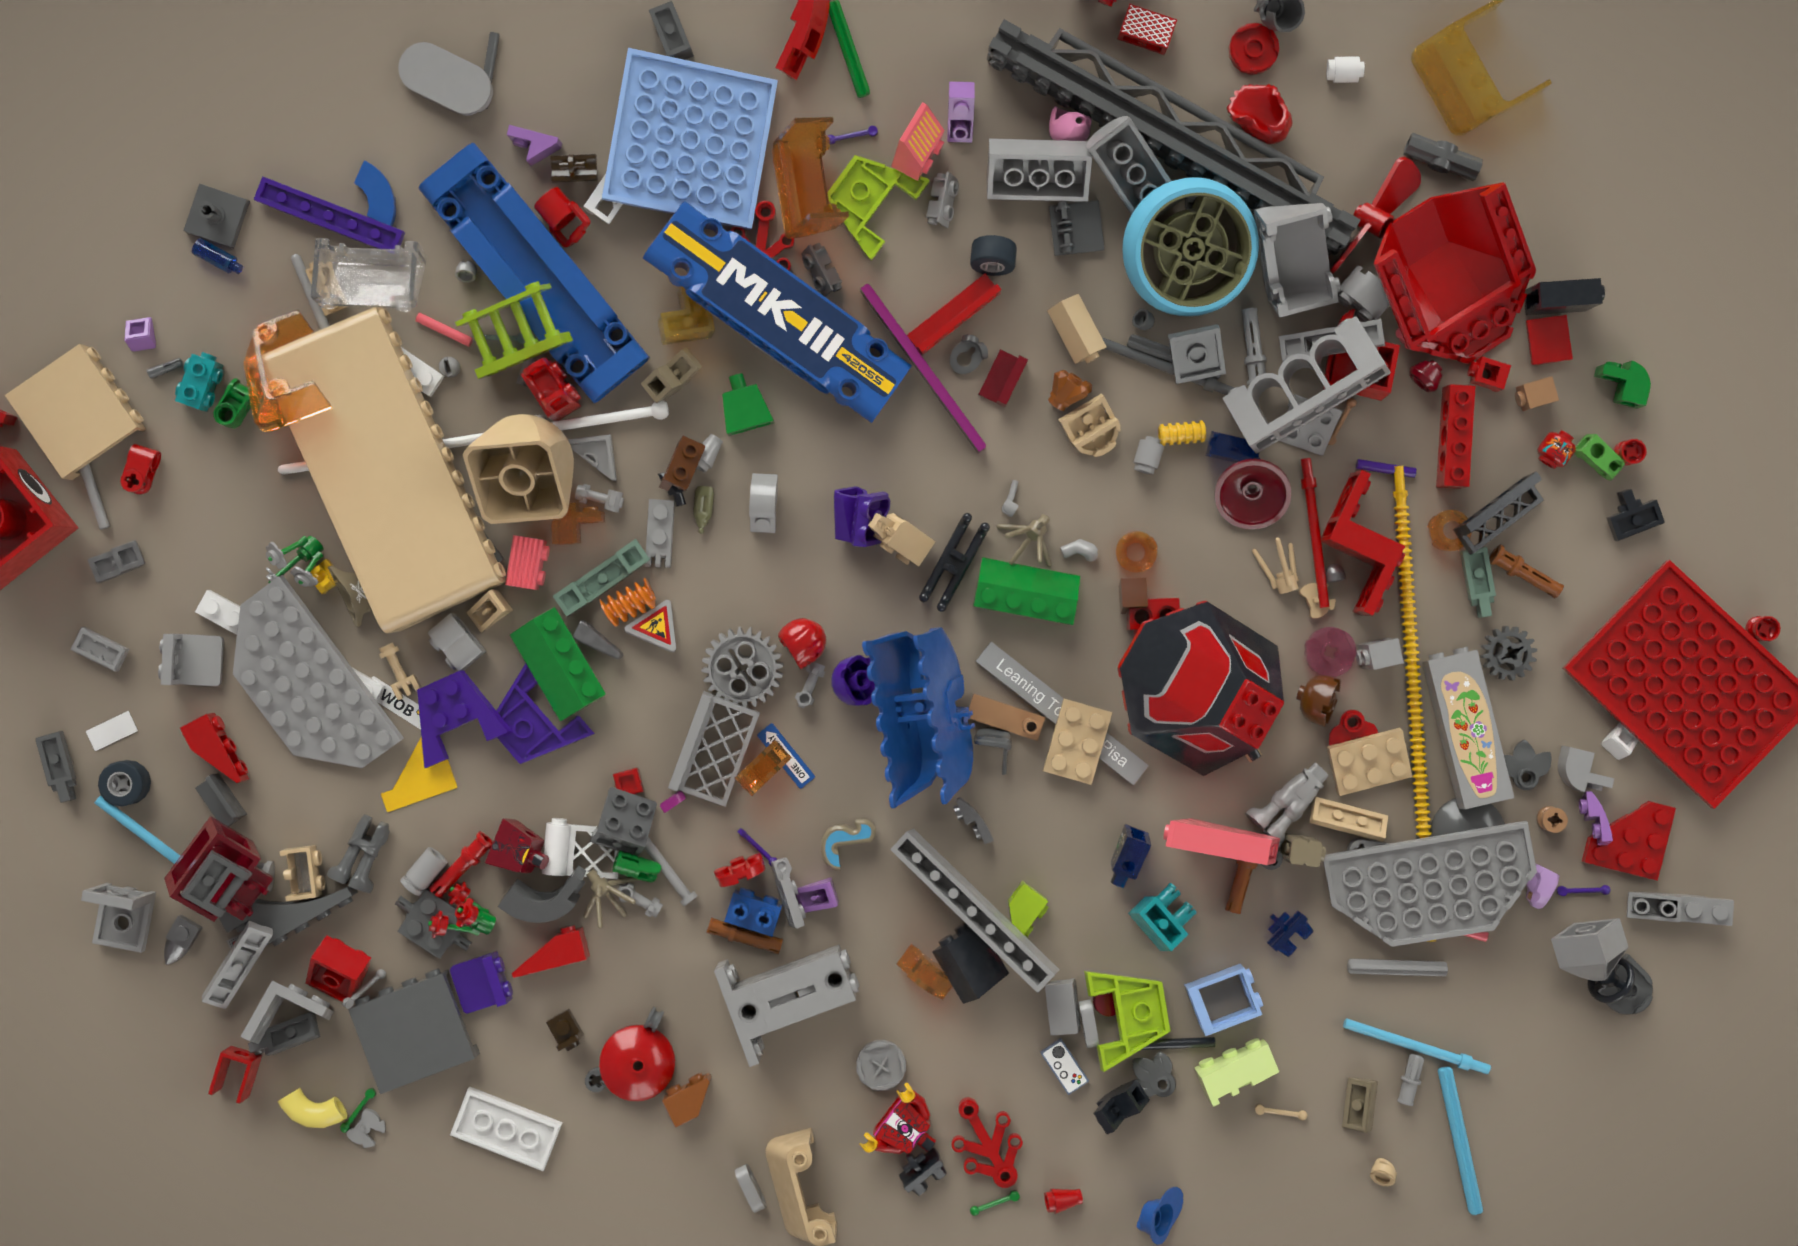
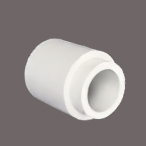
[1326,57,1365,83]

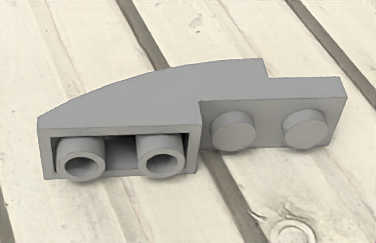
[1627,892,1734,926]

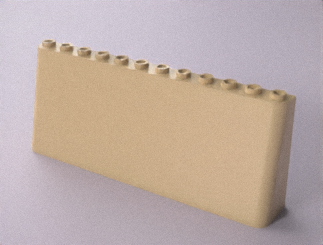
[260,306,506,633]

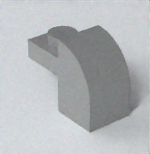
[749,473,778,533]
[1558,746,1614,792]

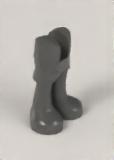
[327,814,390,893]

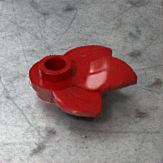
[1329,710,1378,746]

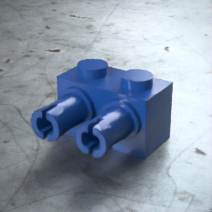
[724,888,783,937]

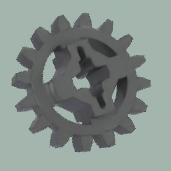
[1480,626,1537,680]

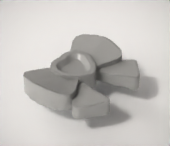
[347,1108,386,1148]

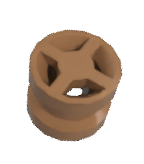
[1537,806,1568,833]

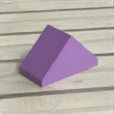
[796,877,839,913]

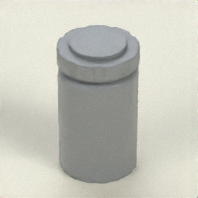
[400,847,448,896]

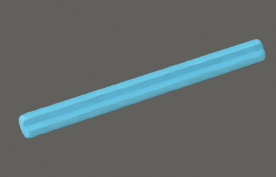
[1438,1066,1483,1215]

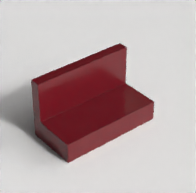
[978,349,1028,407]

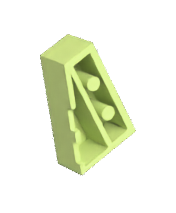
[1194,1038,1279,1107]

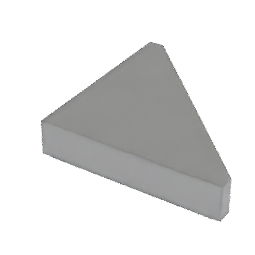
[568,434,617,481]

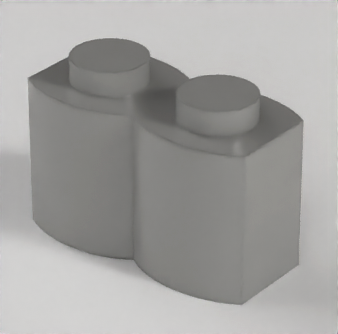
[428,613,487,671]

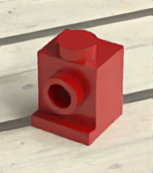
[1467,356,1512,392]

